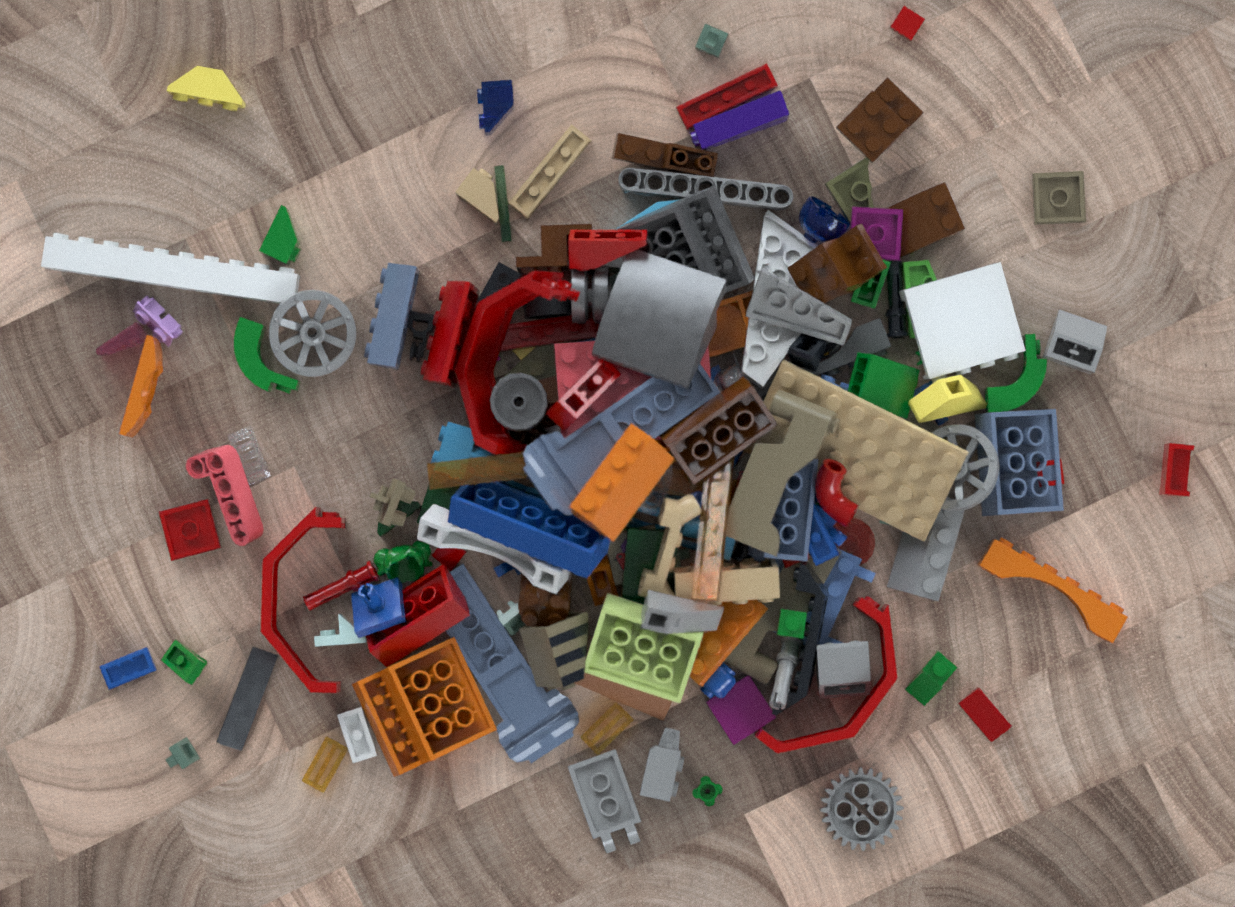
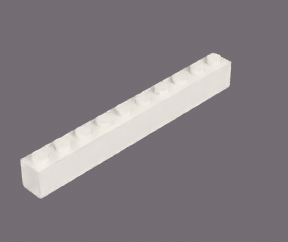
[41,233,300,306]

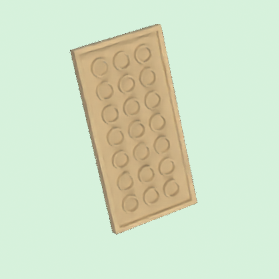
[745,360,969,542]

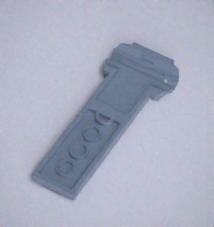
[522,364,720,516]
[446,564,579,763]

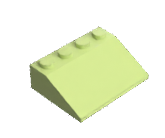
[585,593,704,703]

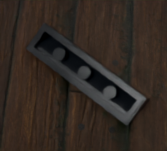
[216,646,278,751]

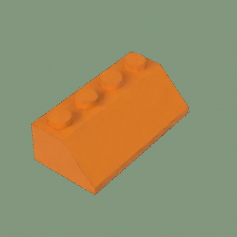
[569,423,675,543]

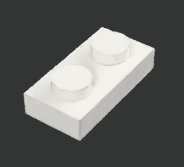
[337,707,378,763]

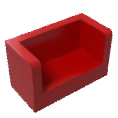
[1159,443,1194,497]

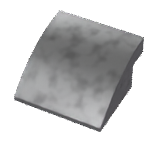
[615,185,755,294]
[592,250,726,389]

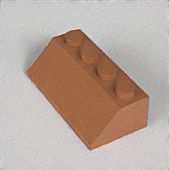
[575,634,672,721]

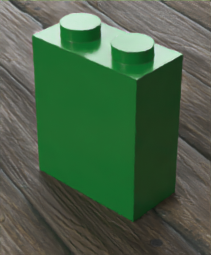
[848,352,920,419]

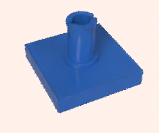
[351,577,406,638]

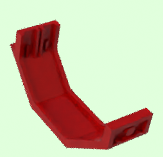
[455,270,580,454]
[261,507,346,693]
[755,596,898,754]

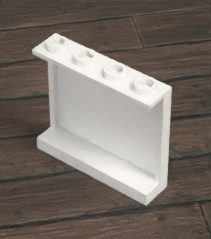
[899,262,1026,383]

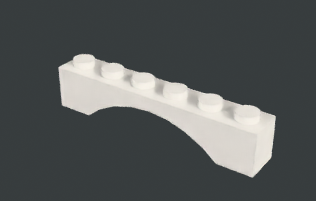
[417,504,570,594]

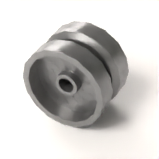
[571,267,611,324]
[490,373,548,432]

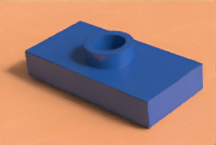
[99,647,157,690]

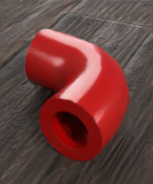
[815,459,859,527]

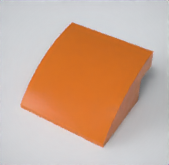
[352,637,497,777]

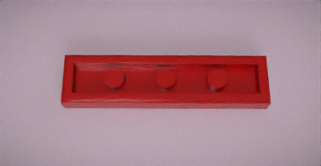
[676,63,778,131]
[500,312,600,352]

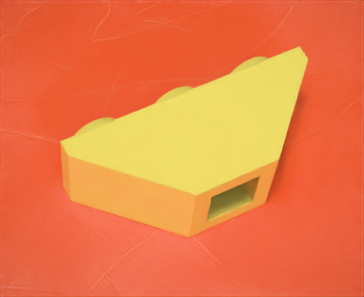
[167,66,246,111]
[908,375,987,423]

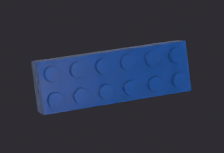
[447,473,610,578]

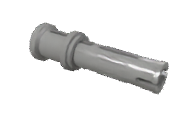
[769,636,804,710]

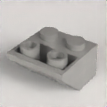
[1042,310,1107,374]
[816,641,871,699]

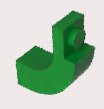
[234,317,301,394]
[984,334,1047,413]

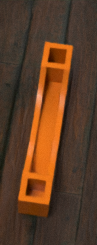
[977,538,1128,643]

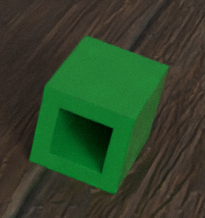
[776,609,807,639]

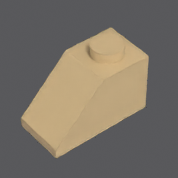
[455,168,500,225]

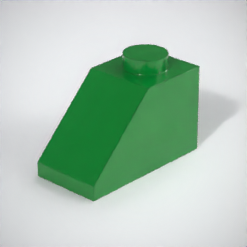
[259,205,301,266]

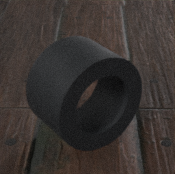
[524,296,572,319]

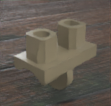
[369,478,415,526]

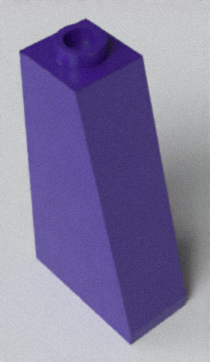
[690,90,789,150]

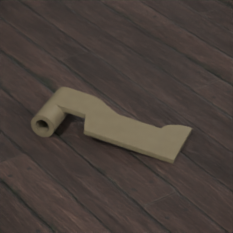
[720,390,840,557]
[724,549,842,685]

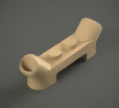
[638,494,702,597]

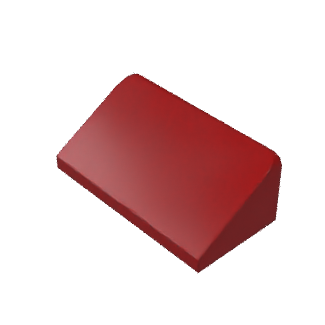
[958,687,1012,742]

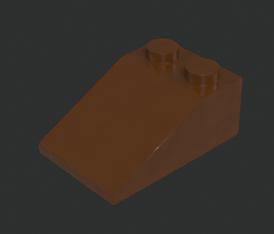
[888,182,965,261]

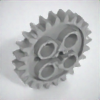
[820,767,904,851]

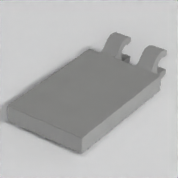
[567,749,642,854]

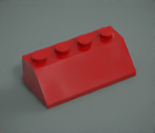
[366,564,470,667]

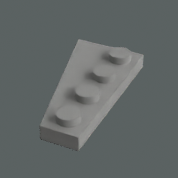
[746,268,852,346]

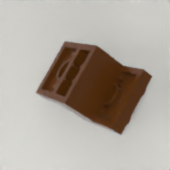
[836,77,924,163]
[516,224,592,276]
[787,224,887,304]

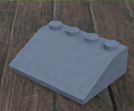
[975,409,1064,516]

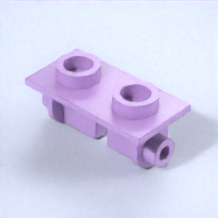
[133,296,183,347]

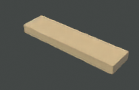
[508,124,591,220]

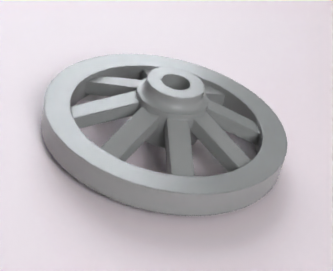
[269,290,356,377]
[932,424,999,511]

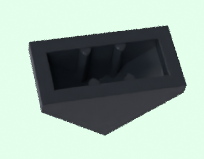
[788,333,829,372]

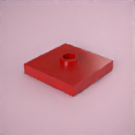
[159,499,222,561]

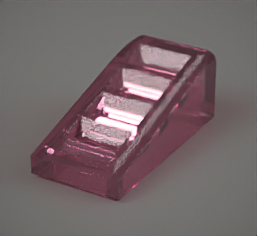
[95,322,148,356]

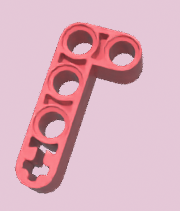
[186,445,264,546]

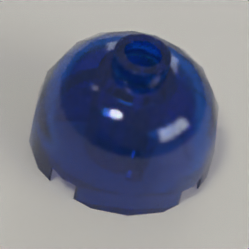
[799,196,851,244]

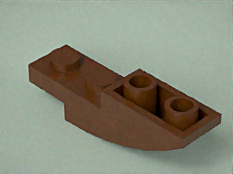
[612,133,718,177]

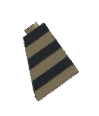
[519,612,589,690]

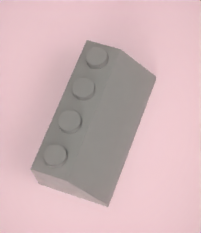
[887,497,965,601]

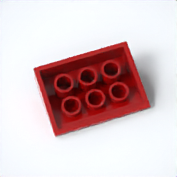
[421,281,480,389]

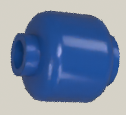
[700,662,736,699]

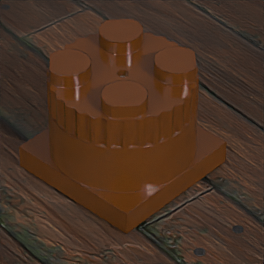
[518,572,573,627]

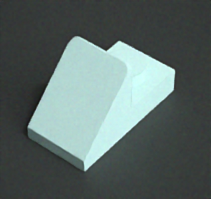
[314,614,367,647]

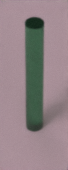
[494,165,512,242]

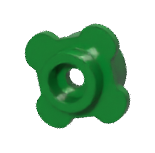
[692,776,723,807]

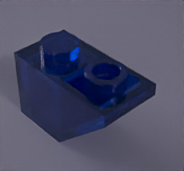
[477,80,514,136]

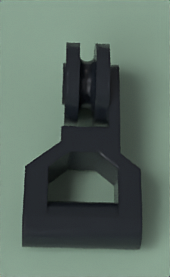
[407,310,435,362]

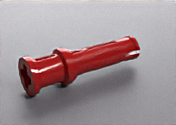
[303,560,380,611]

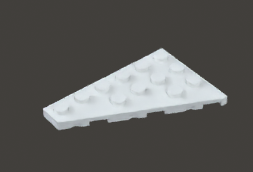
[741,210,818,389]

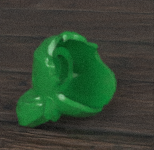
[374,541,433,583]

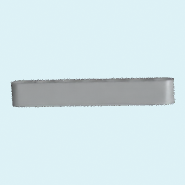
[618,168,793,211]

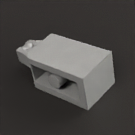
[640,728,685,802]

